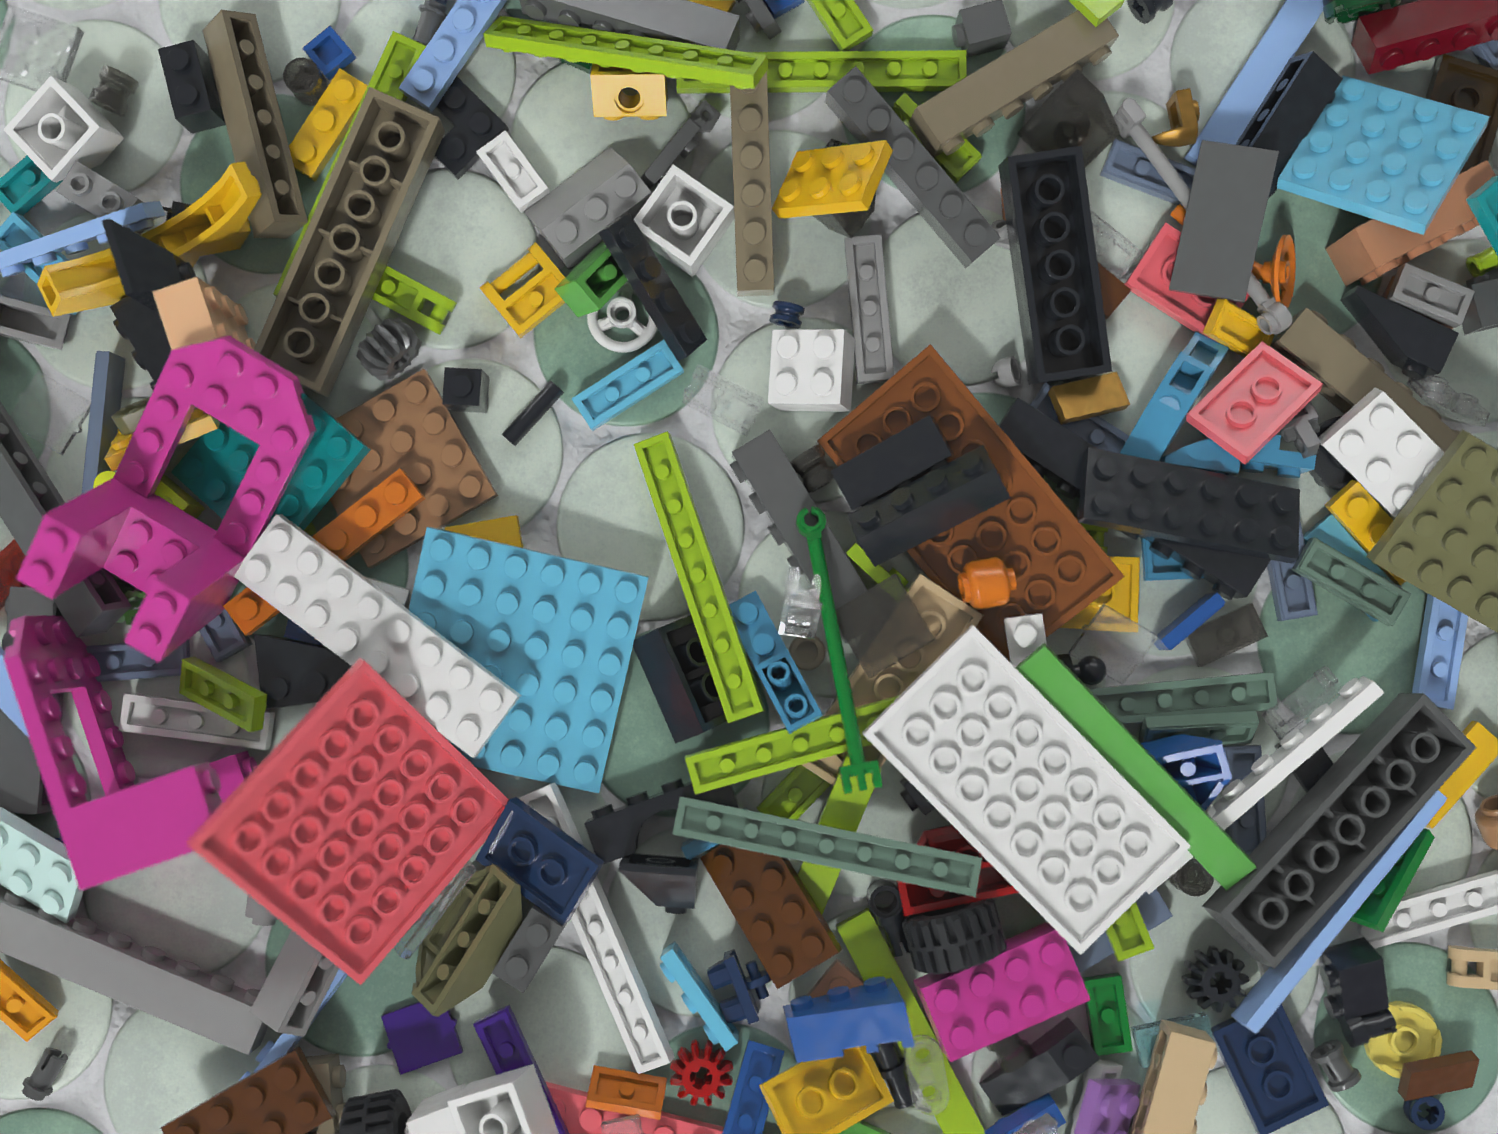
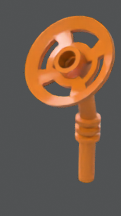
[1169,204,1296,308]

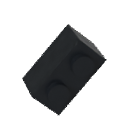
[158,40,226,134]

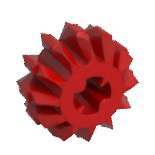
[670,1040,733,1107]

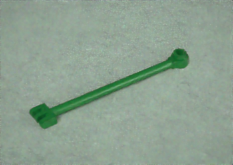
[796,506,883,794]

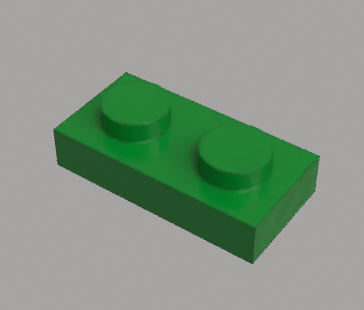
[1082,972,1133,1056]

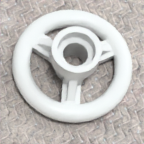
[587,281,657,353]

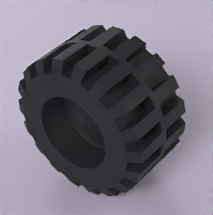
[902,898,1007,974]
[339,1089,412,1134]

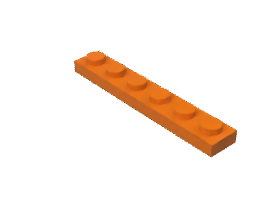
[223,468,426,635]

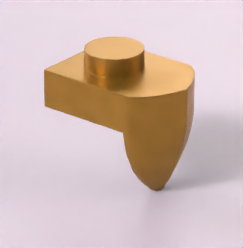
[1152,88,1200,147]

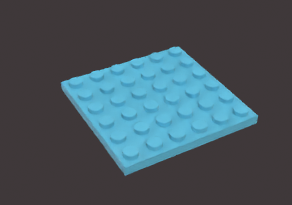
[409,527,649,793]

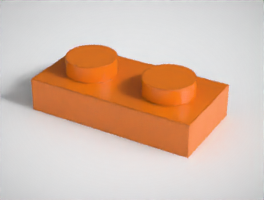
[586,1065,667,1120]

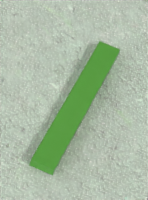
[1015,643,1257,891]

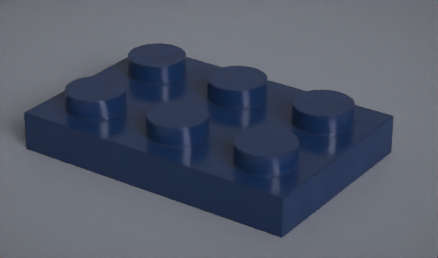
[475,797,604,925]
[1208,1004,1329,1134]

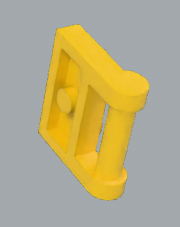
[479,242,565,338]

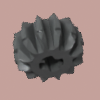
[356,318,422,381]

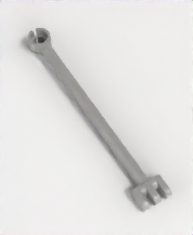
[1111,98,1292,335]

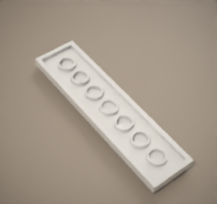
[234,514,521,758]

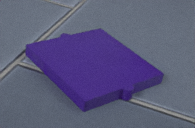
[381,1002,463,1075]

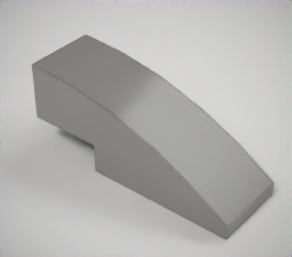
[0,295,71,350]

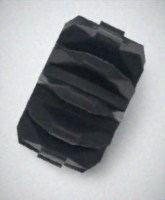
[1181,946,1250,1013]

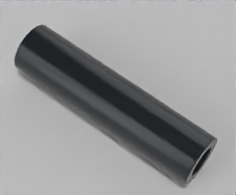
[502,380,564,446]

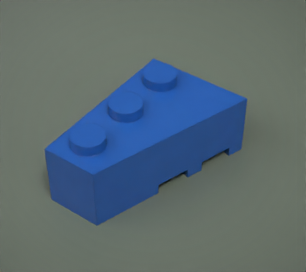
[783,976,915,1063]

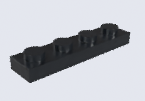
[598,213,707,361]

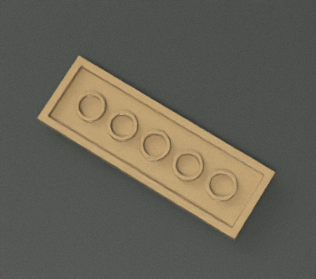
[802,573,983,785]

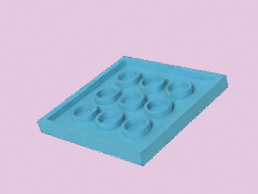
[1277,75,1490,235]

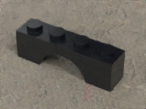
[584,778,741,865]

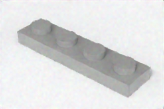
[844,235,894,384]

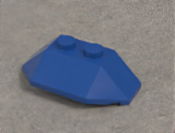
[1141,734,1232,810]

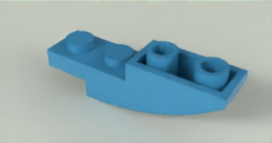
[1120,332,1229,461]
[1160,435,1316,478]
[729,591,823,734]

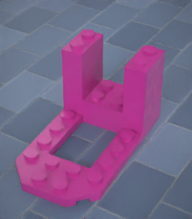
[16,335,316,662]
[3,615,258,891]

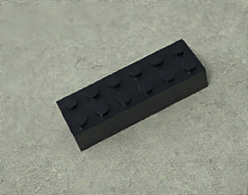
[998,145,1112,385]

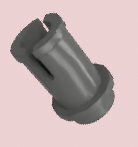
[412,0,447,46]
[22,1048,68,1101]

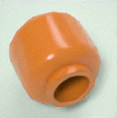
[958,557,1017,610]

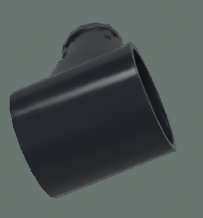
[866,879,910,957]

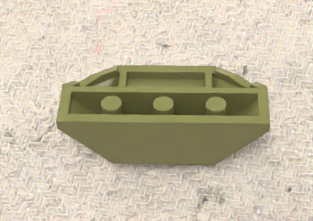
[411,864,523,1017]

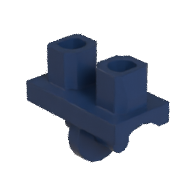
[707,949,771,1024]

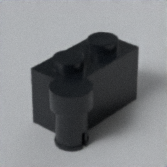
[1319,937,1397,1048]

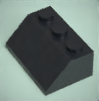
[633,615,727,744]

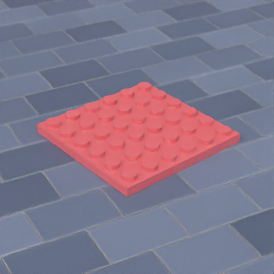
[186,658,509,985]

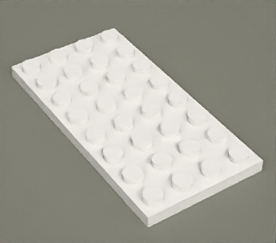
[862,625,1191,955]

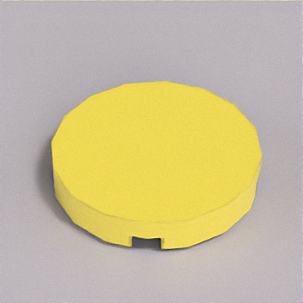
[1364,1001,1442,1078]

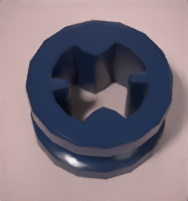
[769,301,805,329]
[1403,1096,1445,1130]

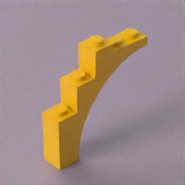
[37,161,262,317]

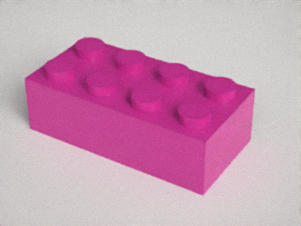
[913,921,1091,1062]

